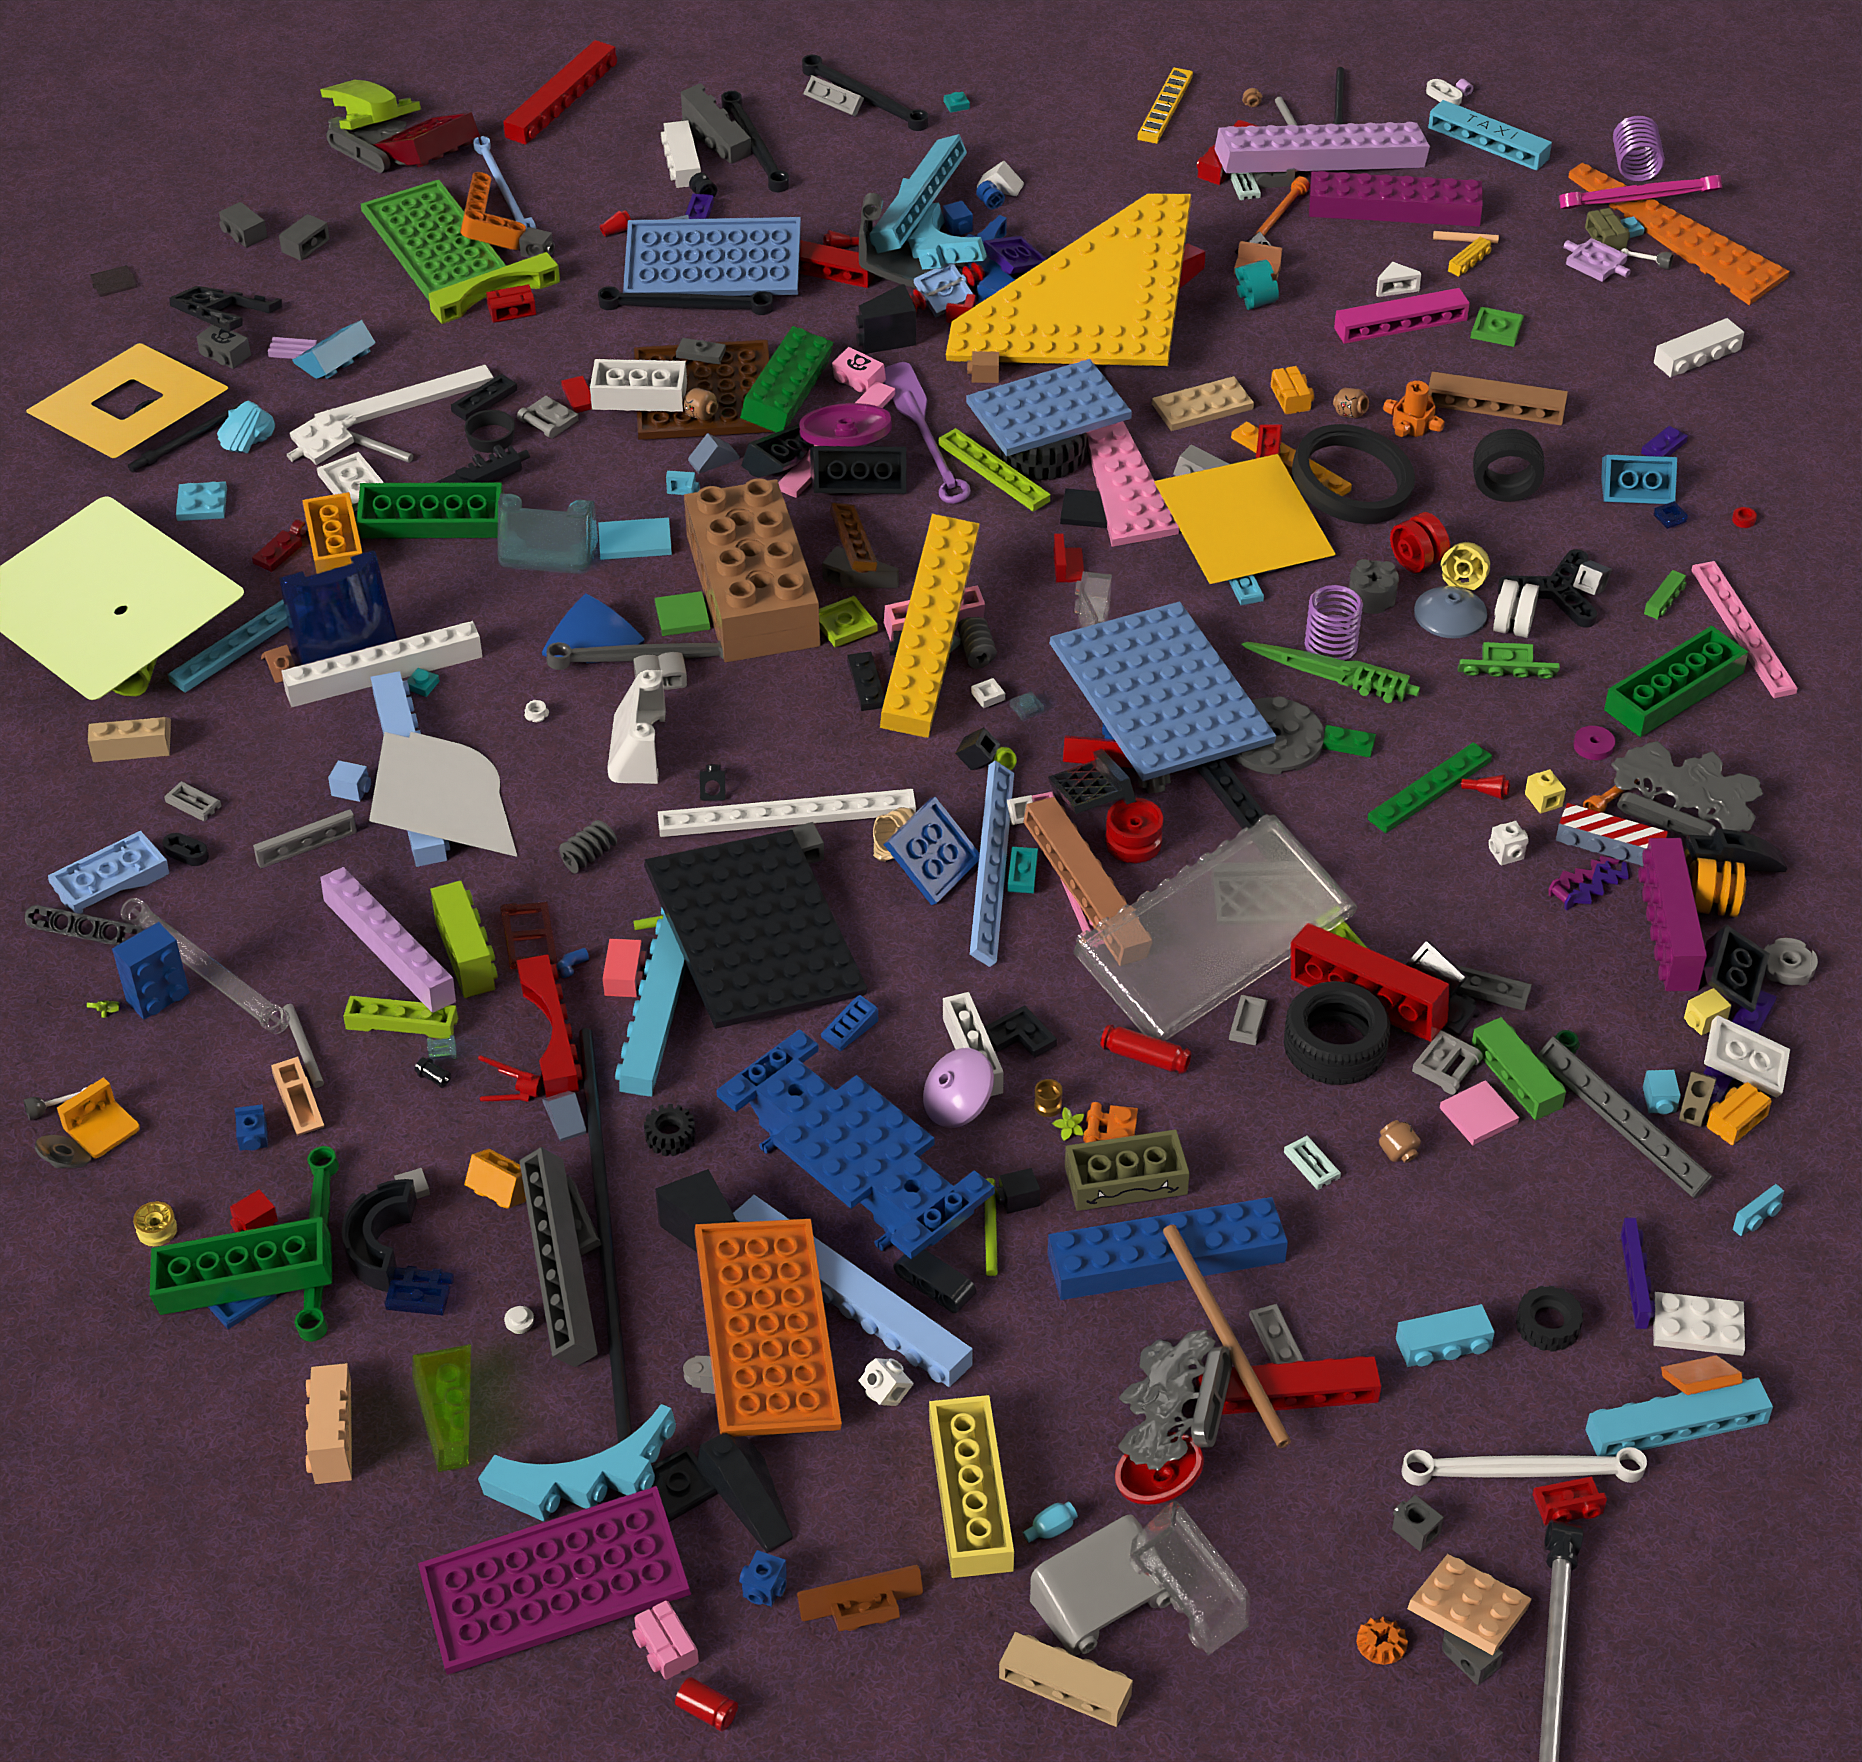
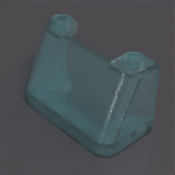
[497,494,598,574]

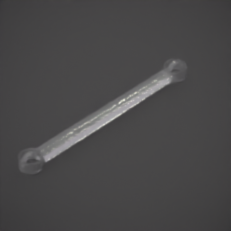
[121,898,290,1034]

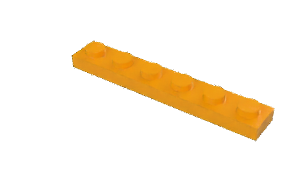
[1231,421,1352,496]

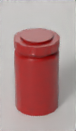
[675,1677,738,1732]

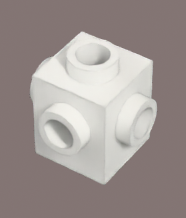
[1489,821,1529,865]
[859,1358,914,1406]

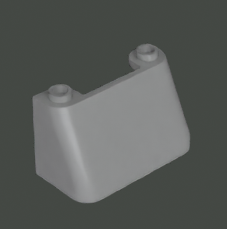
[1030,1514,1176,1656]

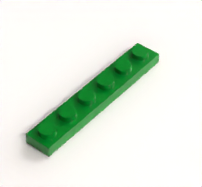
[1367,742,1492,833]

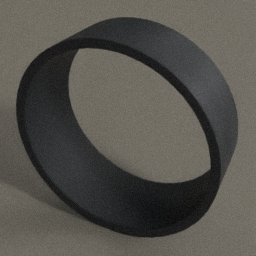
[464,410,515,453]

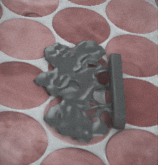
[326,117,407,173]
[1611,741,1763,837]
[1118,1329,1232,1471]

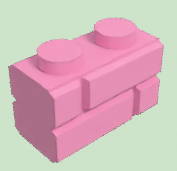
[632,1601,699,1680]

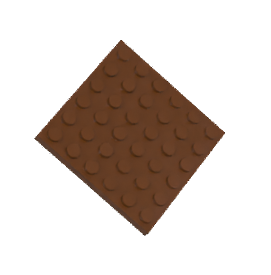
[634,340,774,440]

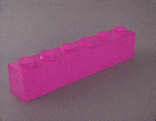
[1334,288,1470,344]

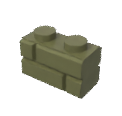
[1585,208,1630,251]

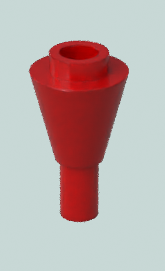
[823,230,859,249]
[1461,774,1510,800]

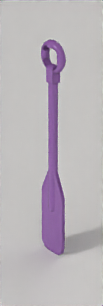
[884,362,971,504]

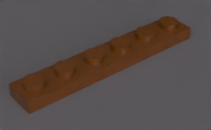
[830,503,877,573]

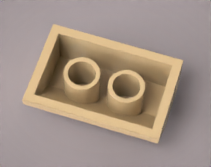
[88,717,171,762]

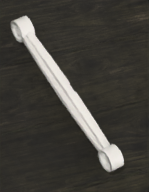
[1402,1447,1647,1486]

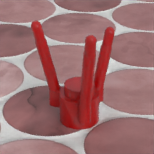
[478,1055,542,1102]

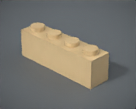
[999,1632,1133,1727]

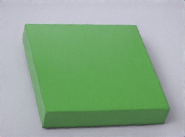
[1471,307,1524,347]
[655,591,710,636]

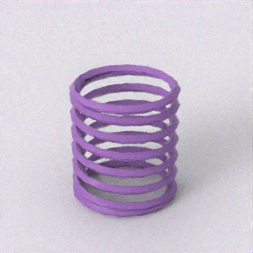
[1613,116,1665,181]
[1304,585,1363,660]

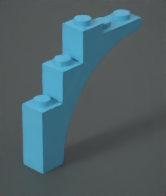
[906,203,987,270]
[478,1404,676,1522]

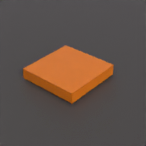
[1661,1355,1743,1395]

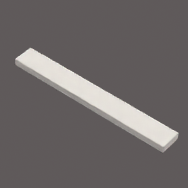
[314,365,493,424]

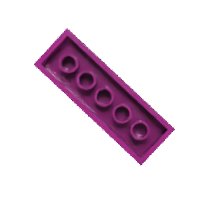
[1638,838,1707,991]

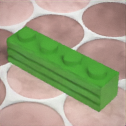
[1644,570,1686,620]

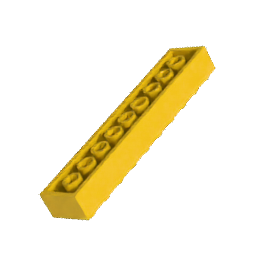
[880,514,979,738]

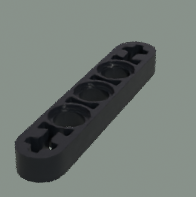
[25,905,146,946]

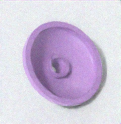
[923,1048,994,1128]

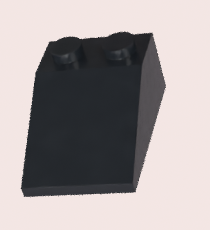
[1704,925,1770,1013]

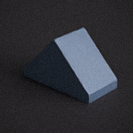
[688,433,740,474]
[542,1091,587,1142]

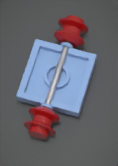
[909,262,985,317]

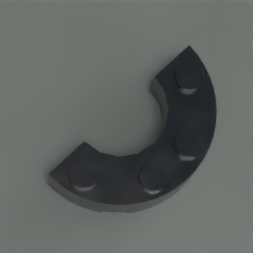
[342,1179,417,1292]

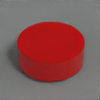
[1732,507,1757,528]

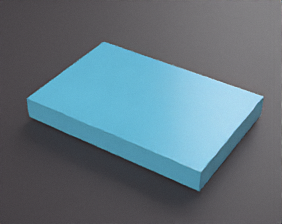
[598,518,672,560]

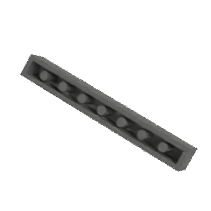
[519,1147,598,1367]

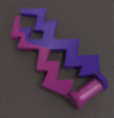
[1548,856,1629,910]

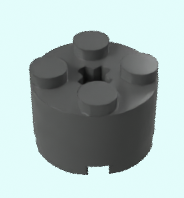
[1348,559,1399,614]

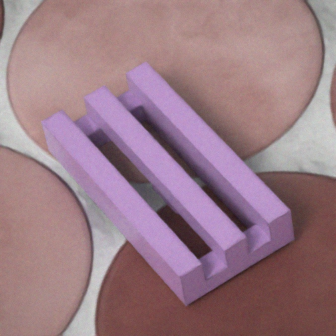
[268,337,317,359]

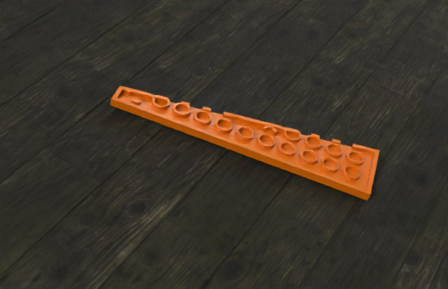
[1568,163,1790,306]

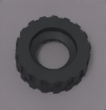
[1516,1286,1584,1352]

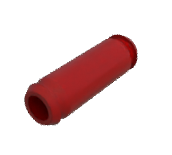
[1100,1024,1192,1074]

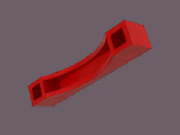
[516,954,583,1098]

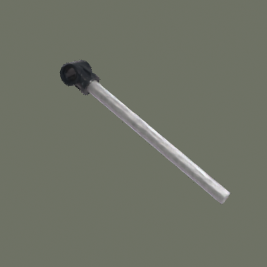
[1539,1519,1583,1762]

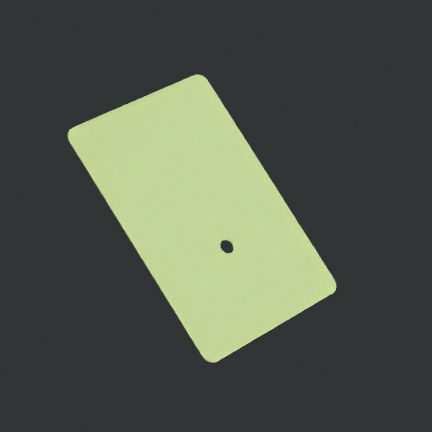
[0,497,244,700]

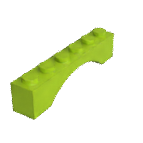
[428,252,560,324]

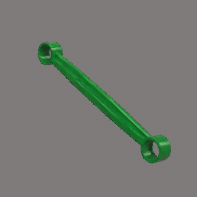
[294,1146,339,1342]

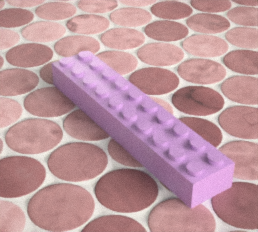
[1215,122,1430,173]

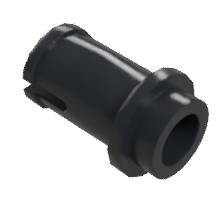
[415,1057,451,1088]

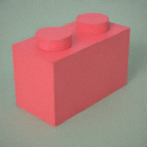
[603,939,647,997]

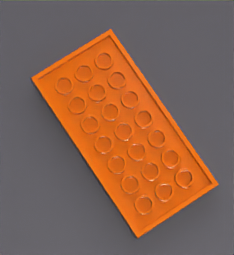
[694,1219,842,1437]

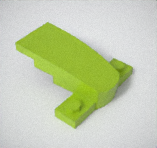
[320,80,421,130]

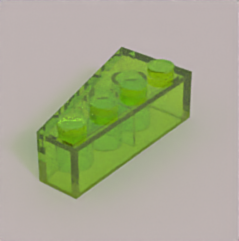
[412,1344,471,1472]

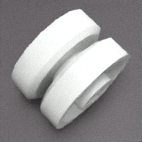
[1493,579,1539,638]

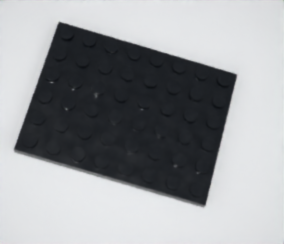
[644,830,868,1029]

